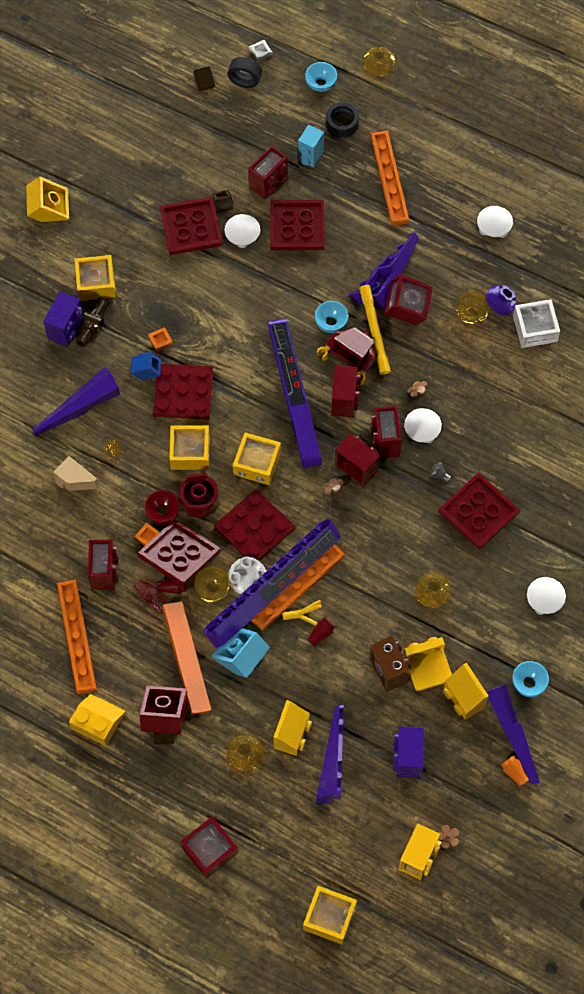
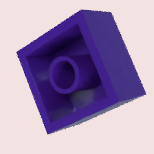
[43,292,83,347]
[393,727,424,778]

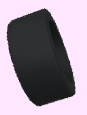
[227,57,262,88]
[326,103,359,138]

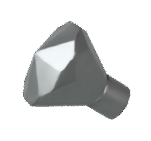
[429,462,451,482]

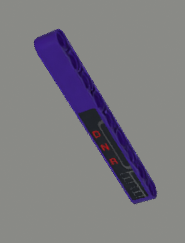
[267,318,322,469]
[203,519,341,648]

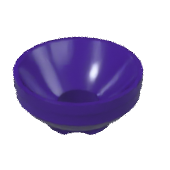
[485,285,517,316]

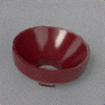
[145,490,180,524]

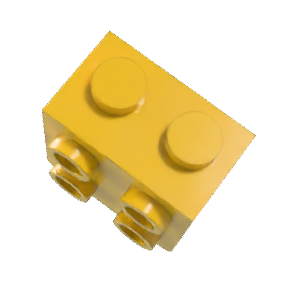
[403,637,452,691]

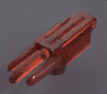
[134,580,167,614]

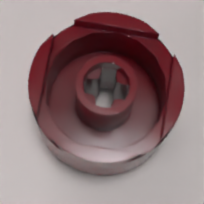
[179,473,219,518]

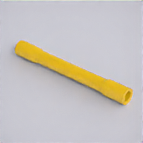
[359,285,391,375]

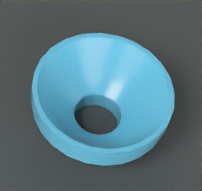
[305,62,337,92]
[315,301,349,333]
[512,661,549,697]

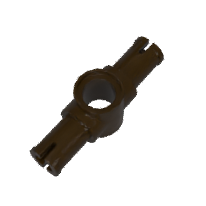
[76,297,109,347]

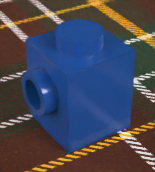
[131,352,161,381]

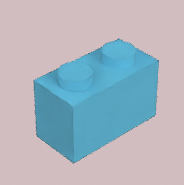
[298,125,324,168]

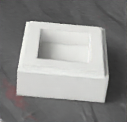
[249,40,272,63]

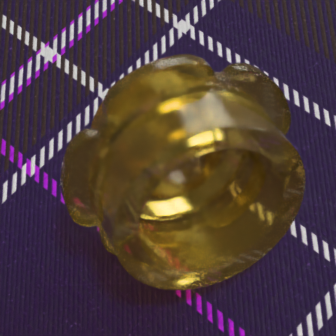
[105,439,121,457]

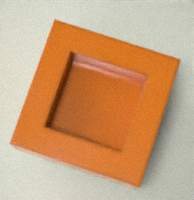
[148,327,173,353]
[134,523,160,547]

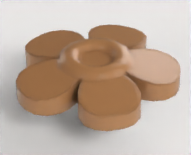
[407,381,428,398]
[322,478,344,495]
[438,825,459,849]

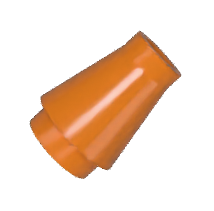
[501,755,529,787]

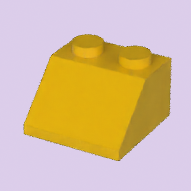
[26,176,69,222]
[443,663,488,720]
[69,694,126,747]
[274,700,312,756]

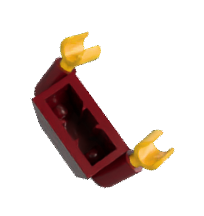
[317,328,375,385]

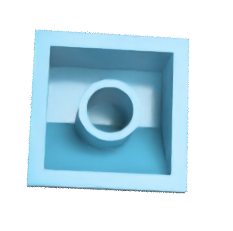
[211,628,270,678]

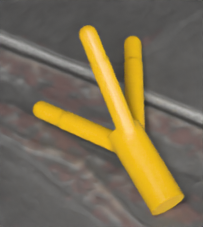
[283,600,322,626]

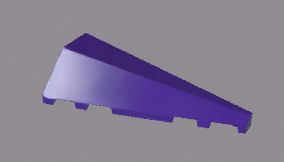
[349,232,419,309]
[32,367,120,436]
[486,684,540,785]
[316,705,344,804]

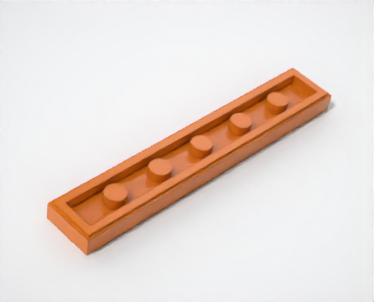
[370,131,409,226]
[250,544,345,633]
[57,579,97,694]
[162,601,211,716]

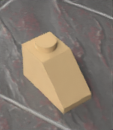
[53,456,99,491]

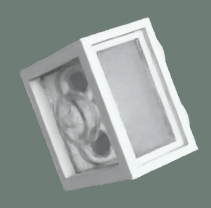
[513,299,560,348]

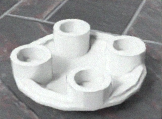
[477,206,513,238]
[224,214,261,248]
[404,408,442,443]
[228,557,266,594]
[527,577,566,615]

